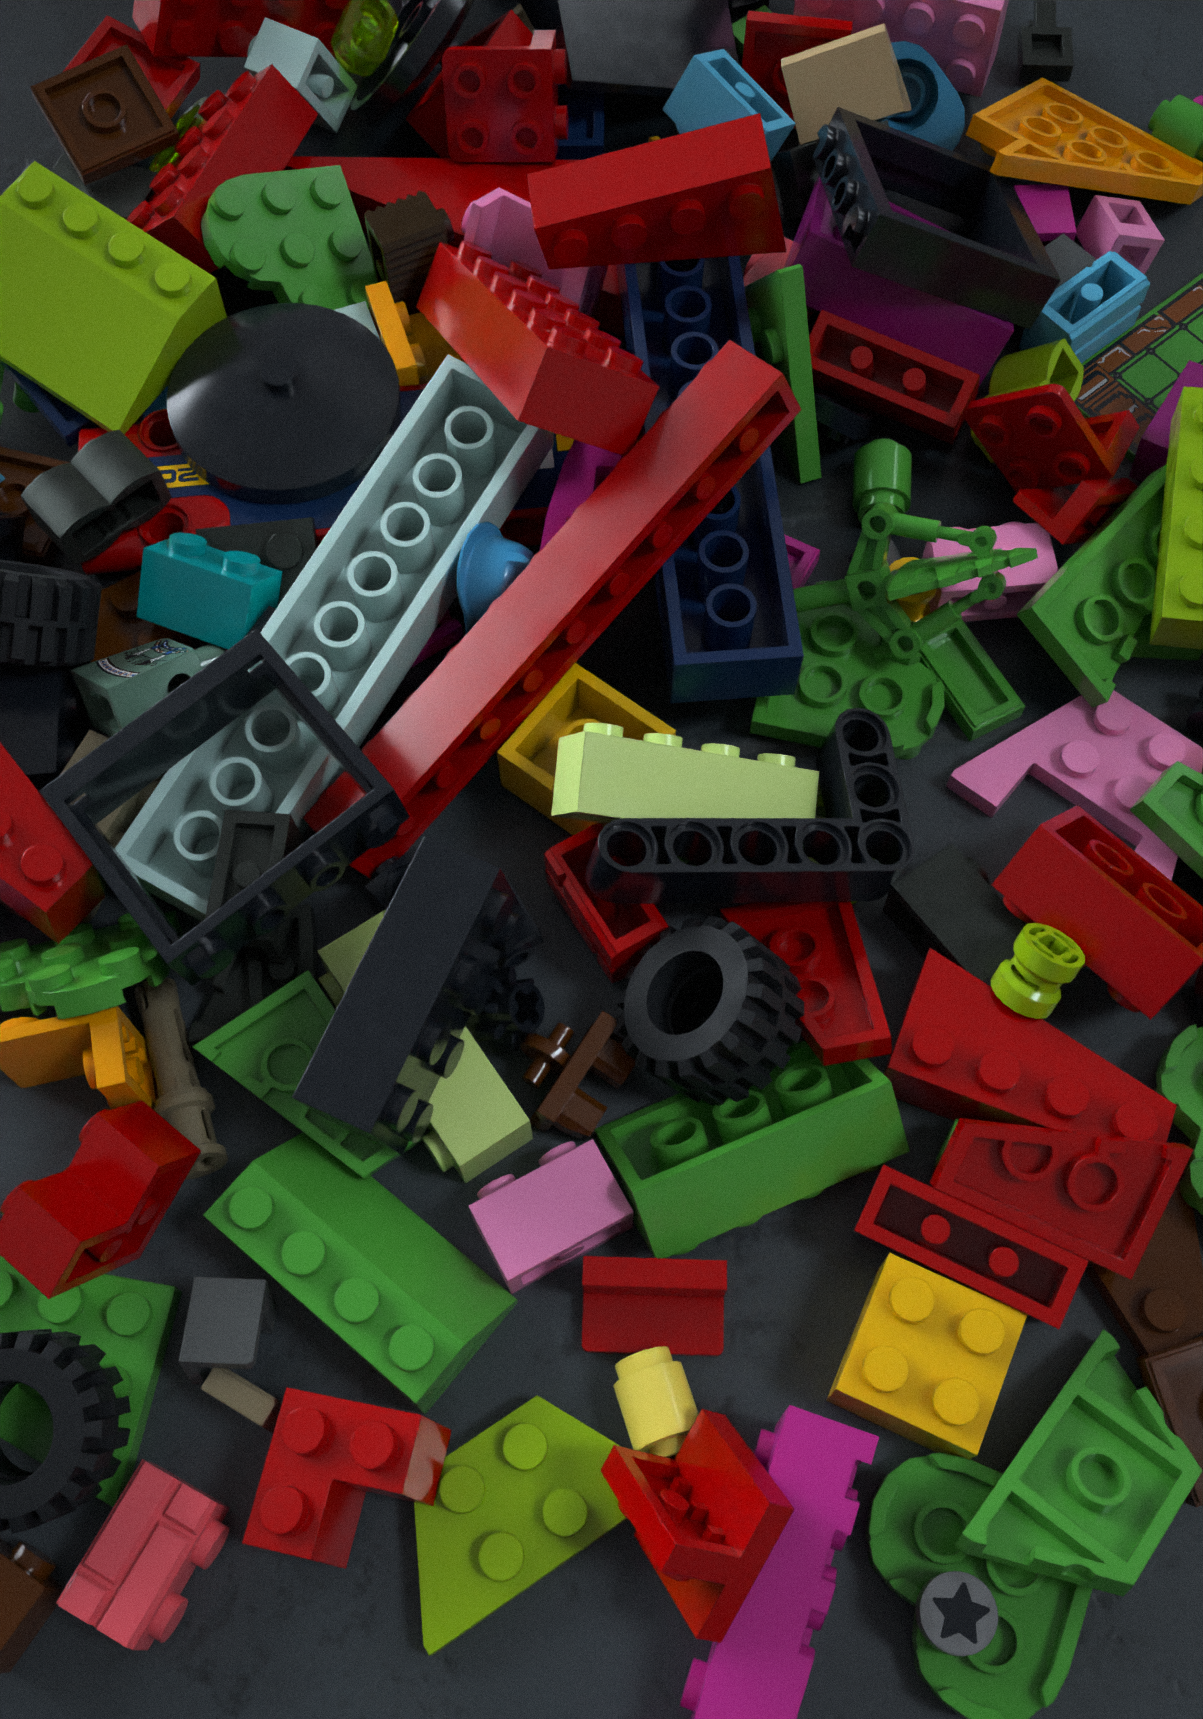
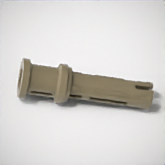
[134,978,228,1180]

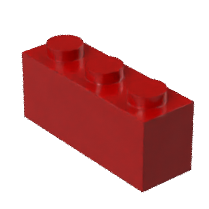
[809,310,980,445]
[854,1164,1089,1329]

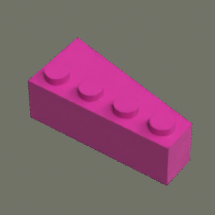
[679,1405,879,1719]

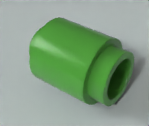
[1148,94,1203,162]
[852,439,912,523]

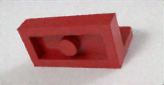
[1012,478,1138,545]
[582,1256,727,1357]

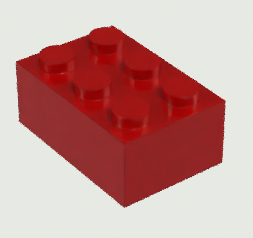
[991,805,1203,1020]

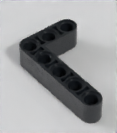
[585,708,915,904]

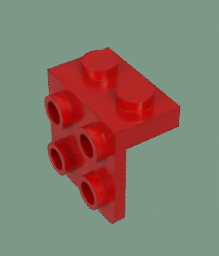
[442,30,568,162]
[963,384,1140,494]

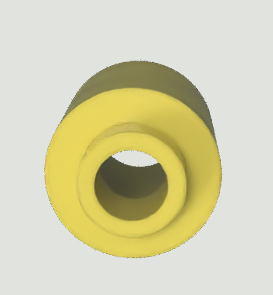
[613,1346,699,1459]

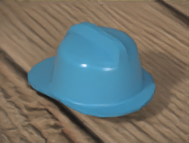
[879,41,965,151]
[457,521,534,634]

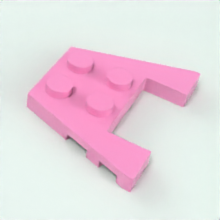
[946,690,1203,880]

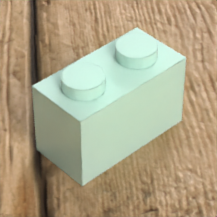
[244,17,358,133]

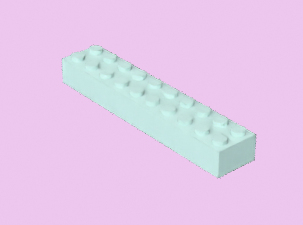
[115,354,554,922]

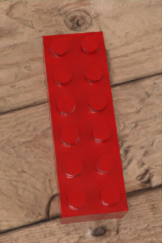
[416,240,660,456]

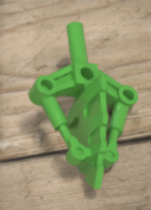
[793,502,1038,659]

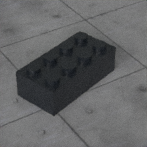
[292,836,524,1155]

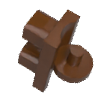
[520,1010,635,1141]

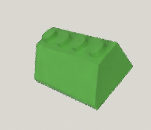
[594,1040,910,1258]
[203,1132,518,1414]

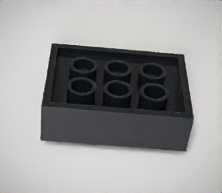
[518,0,739,97]

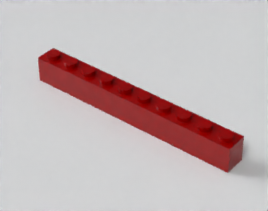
[303,340,802,879]

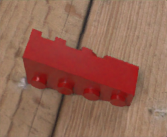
[527,113,787,270]
[0,742,105,944]
[883,948,1177,1142]

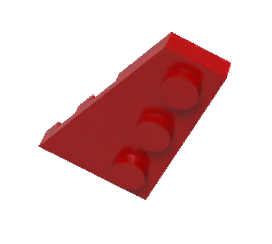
[720,901,892,1066]
[930,1118,1194,1280]

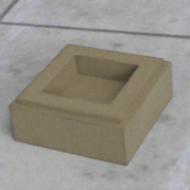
[200,1368,282,1433]

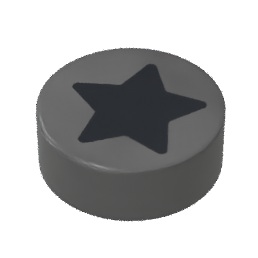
[915,1571,998,1656]

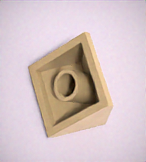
[781,23,911,145]

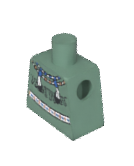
[70,638,225,737]

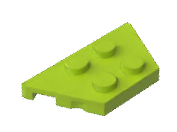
[414,1395,627,1656]

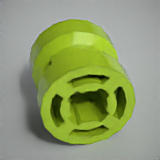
[991,923,1085,1019]

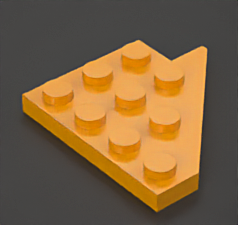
[966,78,1203,205]

